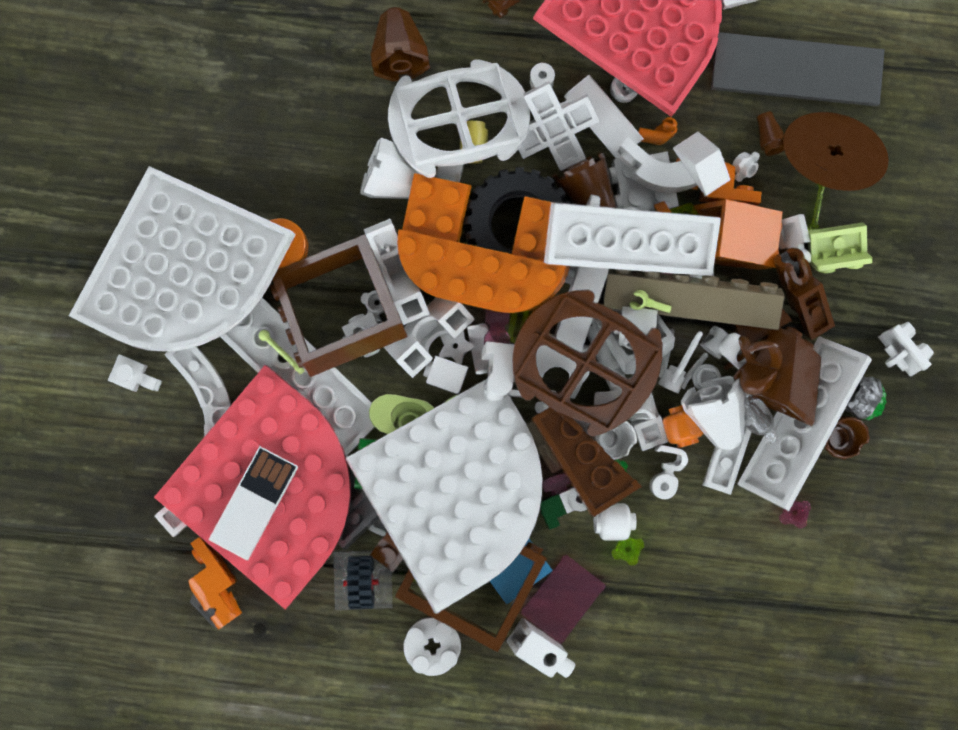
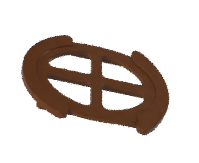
[512,289,663,436]

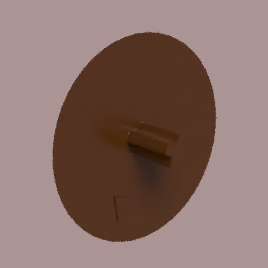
[783,112,889,191]

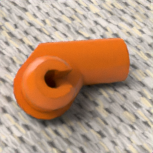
[638,117,677,145]

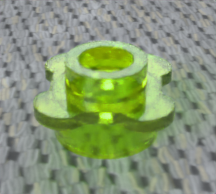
[612,537,644,566]

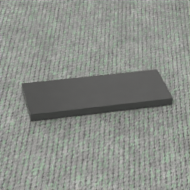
[711,32,885,107]

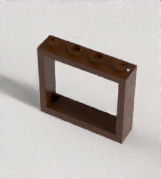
[270,234,408,377]
[395,541,547,652]

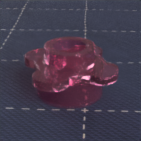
[779,501,811,529]

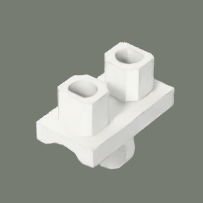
[878,322,934,376]

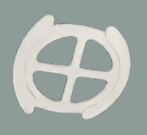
[388,60,530,178]

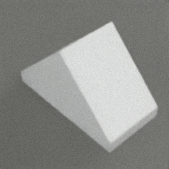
[673,132,731,197]

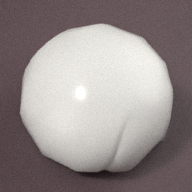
[591,421,637,460]

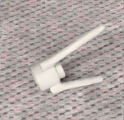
[658,328,708,394]

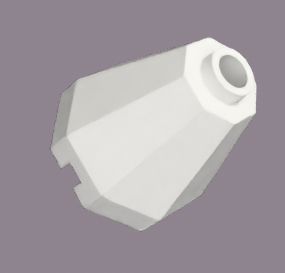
[360,138,422,199]
[681,376,744,450]

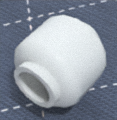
[593,503,636,541]

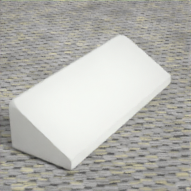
[564,75,644,159]

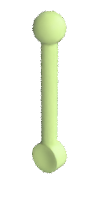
[259,330,305,374]

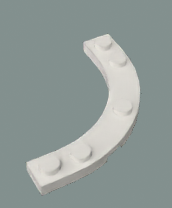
[155,346,231,537]

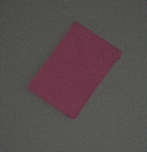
[521,554,606,644]

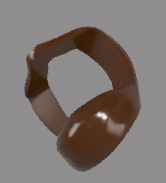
[738,336,783,395]

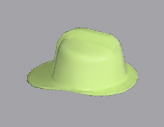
[369,394,434,434]

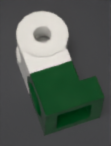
[540,487,587,530]

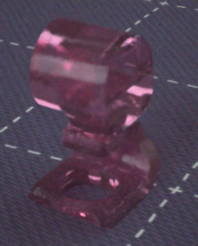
[484,309,510,345]

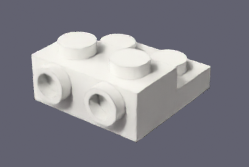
[608,151,679,211]

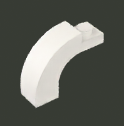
[618,137,724,193]
[364,219,430,325]

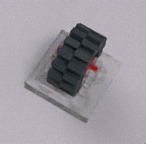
[333,550,393,610]

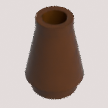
[756,111,785,156]

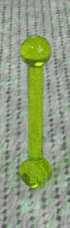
[807,184,825,231]

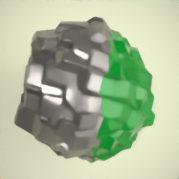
[845,376,887,420]

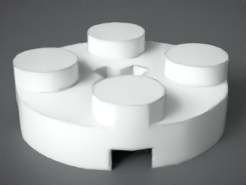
[404,617,461,676]

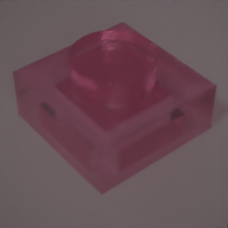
[542,472,570,496]

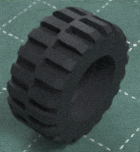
[464,167,570,254]

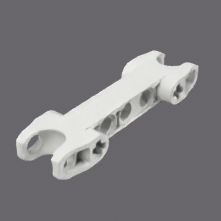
[536,194,638,399]

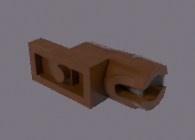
[774,248,835,340]

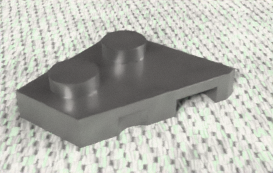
[338,469,380,549]

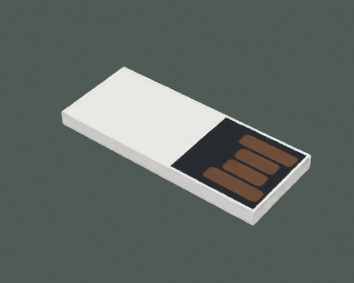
[208,446,299,561]

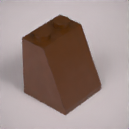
[752,327,821,427]

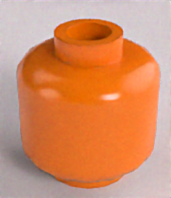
[662,405,703,448]

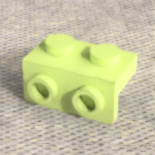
[808,222,872,273]

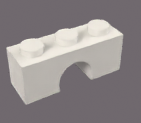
[384,297,475,378]

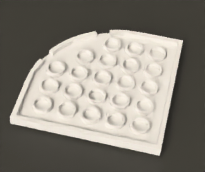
[69,166,296,351]
[346,379,542,614]

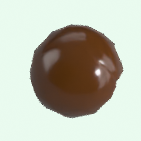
[824,416,870,459]

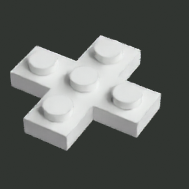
[518,81,600,171]

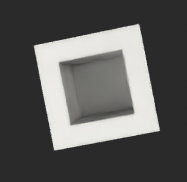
[423,356,468,395]

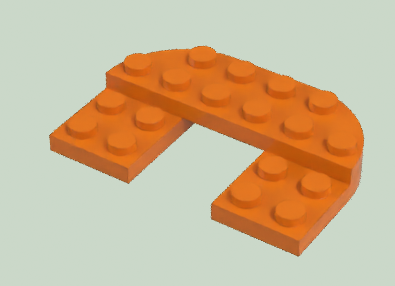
[397,173,570,313]

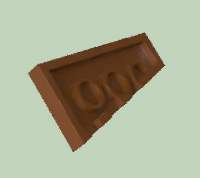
[531,407,642,517]

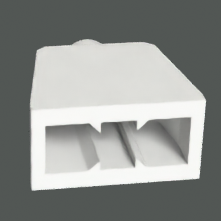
[507,618,575,678]

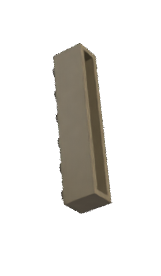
[604,269,784,330]

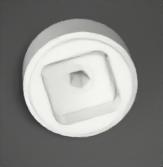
[610,78,638,103]

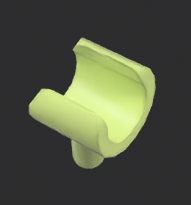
[629,290,672,313]

